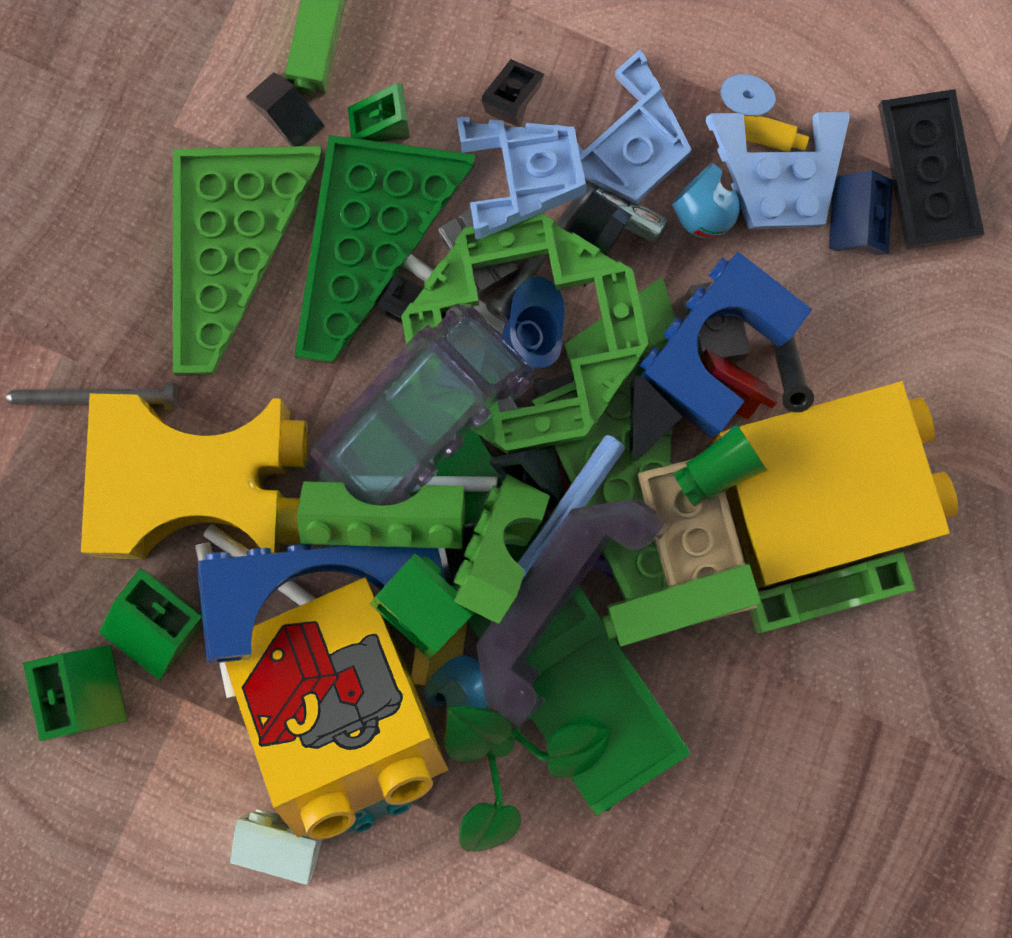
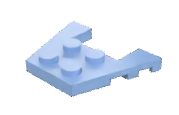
[556,49,692,205]
[706,112,850,229]
[457,117,586,239]

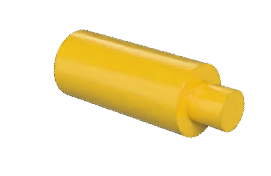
[744,115,809,152]

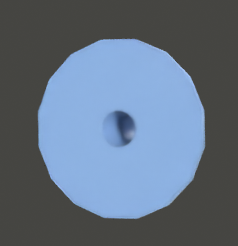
[720,74,776,116]

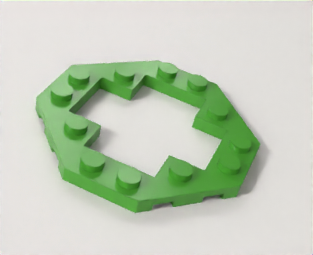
[401,213,649,454]

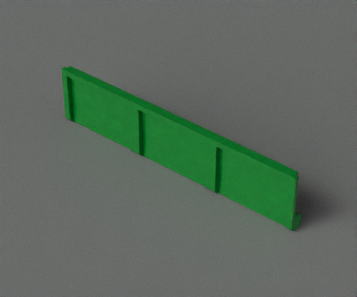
[337,371,691,816]

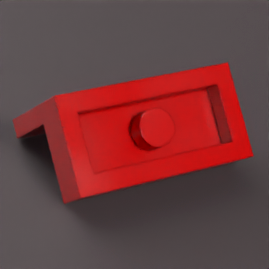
[700,348,777,420]

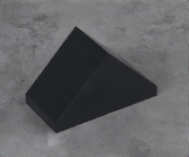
[246,72,325,146]
[629,376,682,461]
[490,445,564,509]

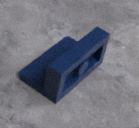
[829,170,893,255]

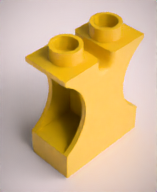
[81,393,308,560]

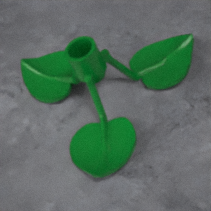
[444,706,610,852]

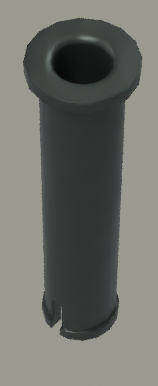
[772,335,814,413]

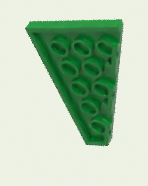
[294,135,475,364]

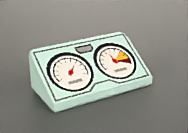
[596,187,667,243]

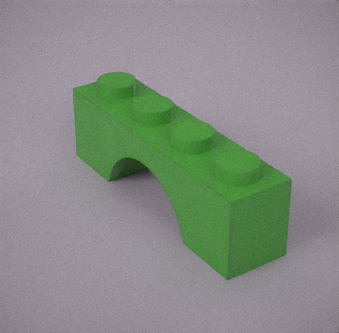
[454,474,550,624]
[297,482,465,549]
[749,552,915,634]

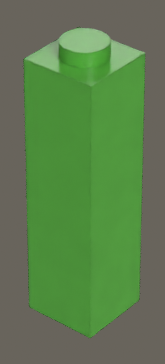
[285,0,346,95]
[602,562,762,647]

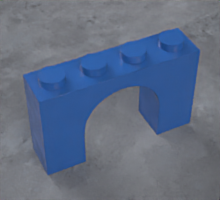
[639,252,813,438]

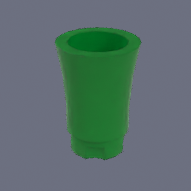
[673,423,768,507]

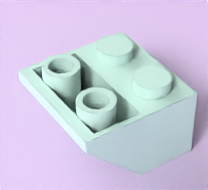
[230,809,323,885]

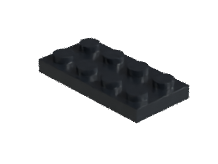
[878,89,984,250]

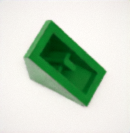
[347,83,410,141]

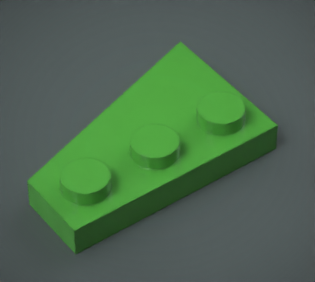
[564,277,675,379]

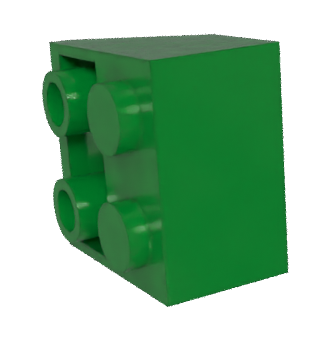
[369,553,475,659]
[99,568,203,681]
[23,645,128,741]

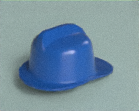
[502,277,565,368]

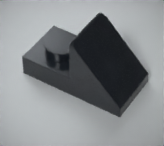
[481,59,544,127]

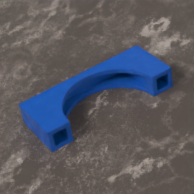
[197,544,446,665]

